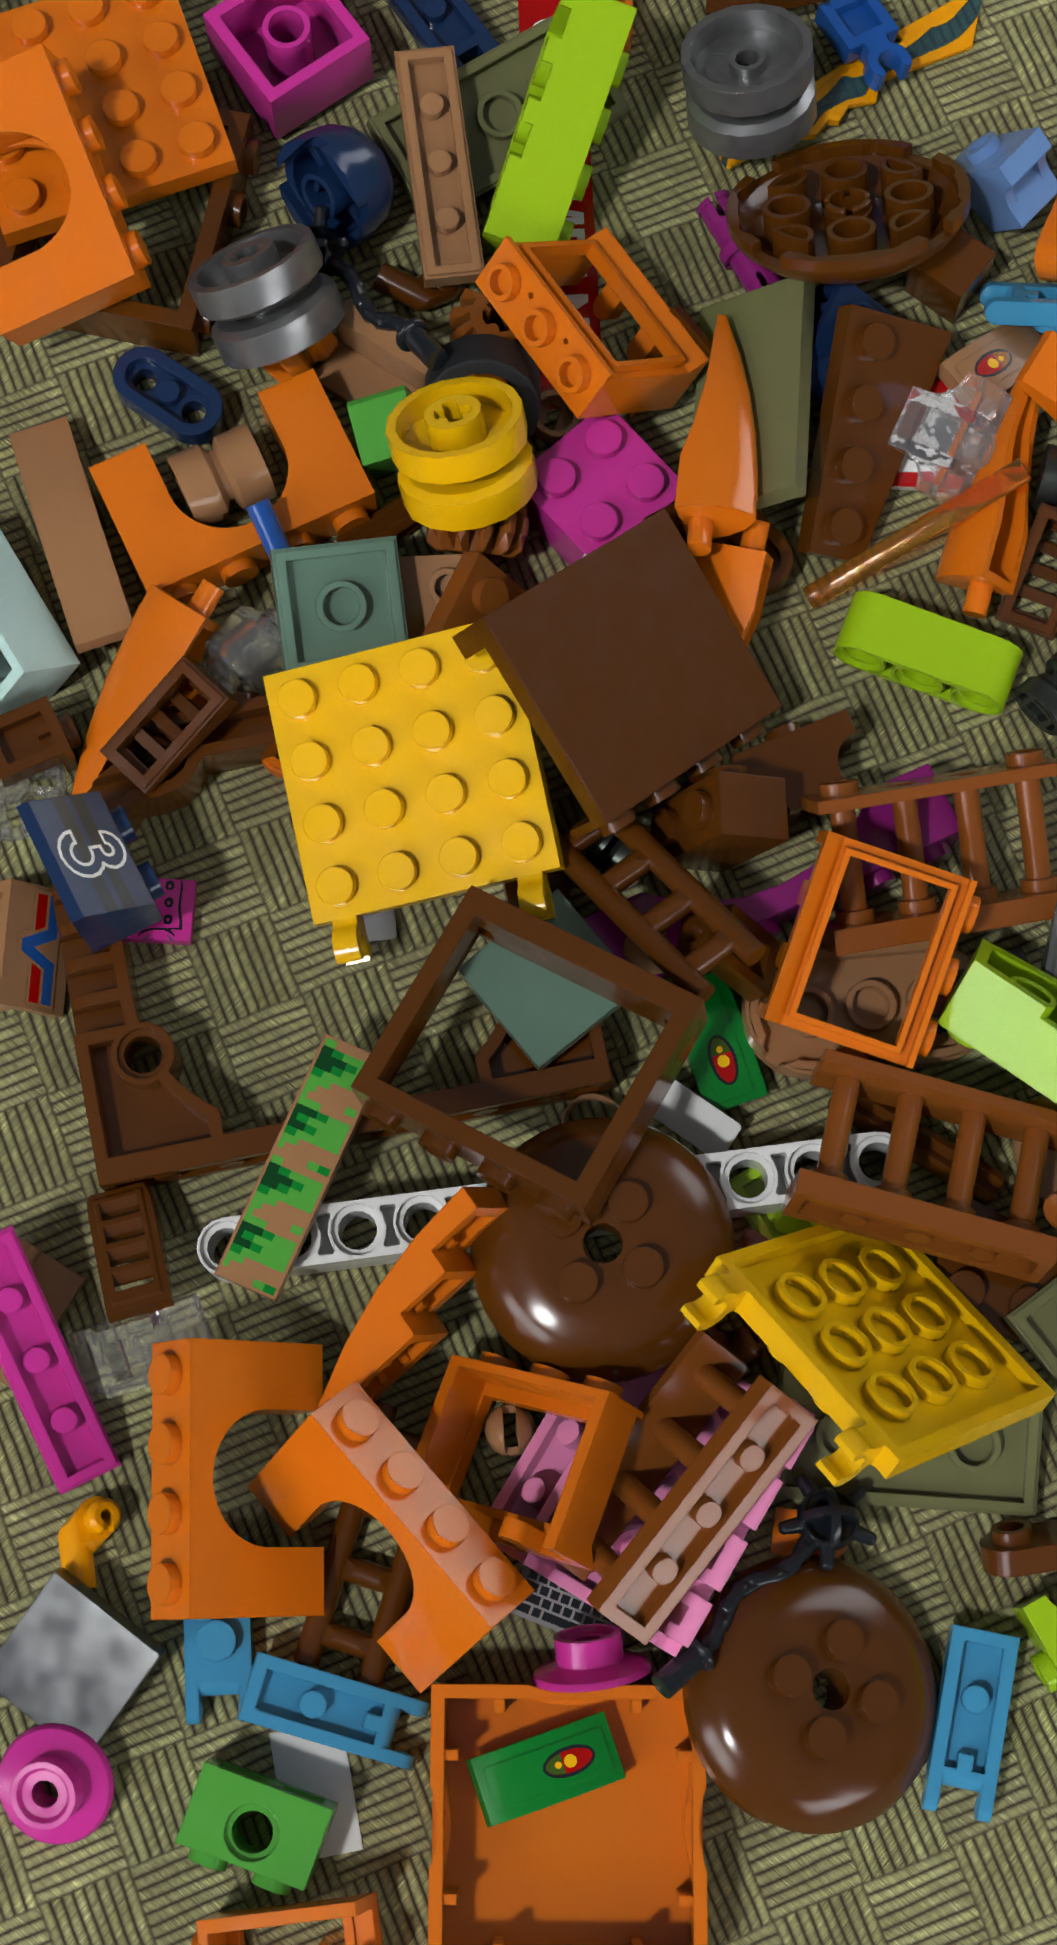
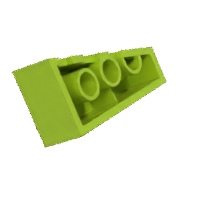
[480,0,638,254]
[938,939,1057,1104]

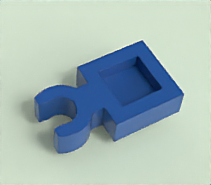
[814,0,912,92]

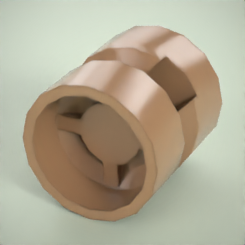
[165,423,277,526]

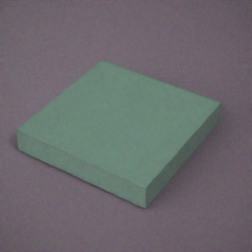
[269,536,408,671]
[458,889,621,1072]

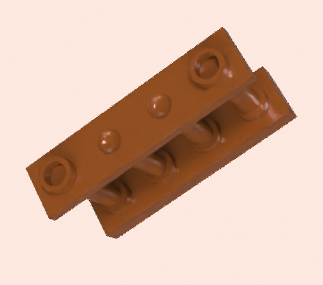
[801,748,1057,956]
[782,1048,1057,1284]
[548,1330,818,1646]

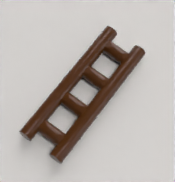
[557,817,766,1003]
[293,1400,421,1687]

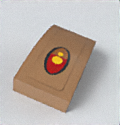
[937,325,1042,419]

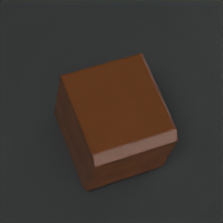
[903,229,996,324]

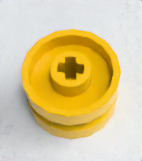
[385,376,538,532]

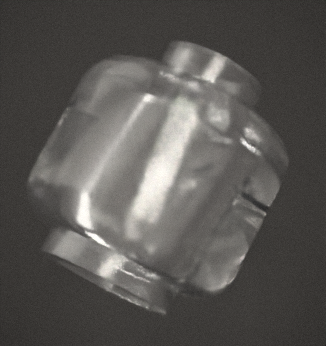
[203,605,284,696]

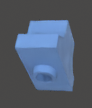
[954,127,1057,233]

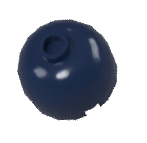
[277,124,394,251]

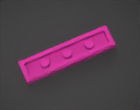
[0,1224,121,1495]

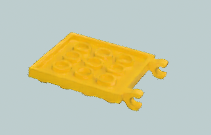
[263,623,565,966]
[680,1224,1056,1487]

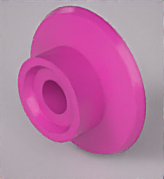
[531,1623,653,1693]
[0,1723,114,1845]

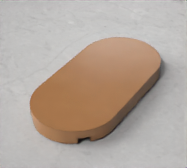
[741,940,972,1079]

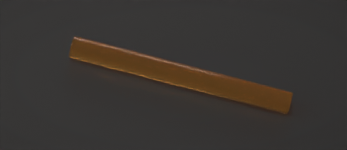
[803,457,1032,609]

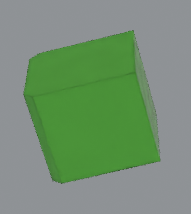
[347,385,412,477]

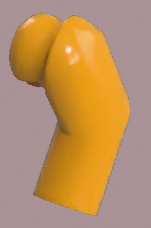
[57,1496,122,1589]

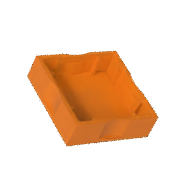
[428,1682,708,1945]

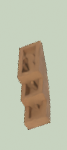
[8,416,133,654]

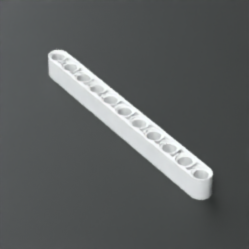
[197,1132,890,1284]

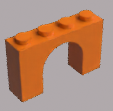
[0,43,152,346]
[88,368,378,605]
[147,1338,324,1620]
[247,1380,535,1694]

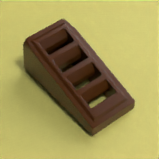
[995,502,1057,641]
[100,656,239,795]
[86,1182,175,1323]

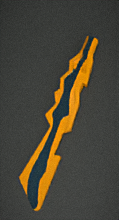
[719,0,981,170]

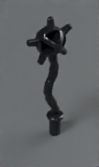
[307,205,448,371]
[651,1473,877,1699]

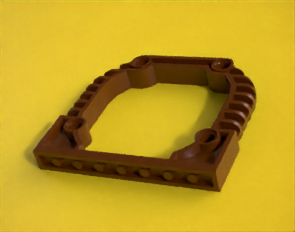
[52,691,613,1191]

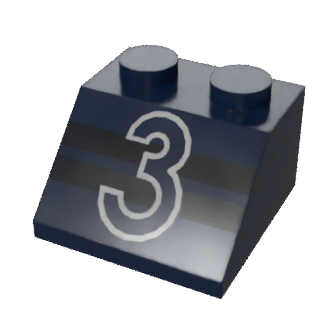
[16,791,165,953]

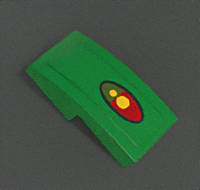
[673,971,768,1111]
[466,1711,626,1827]

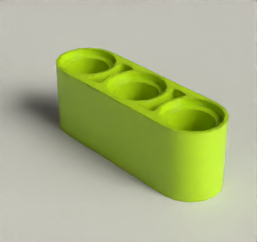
[832,591,1023,715]

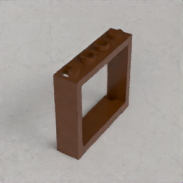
[0,107,263,357]
[350,885,708,1226]

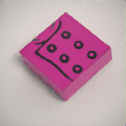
[127,878,197,946]

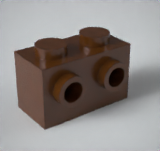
[650,764,789,872]

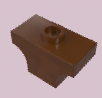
[728,709,857,827]

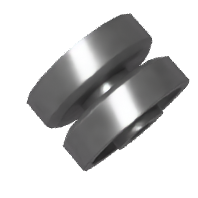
[681,3,817,160]
[188,223,345,369]

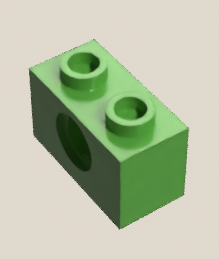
[175,1756,339,1896]

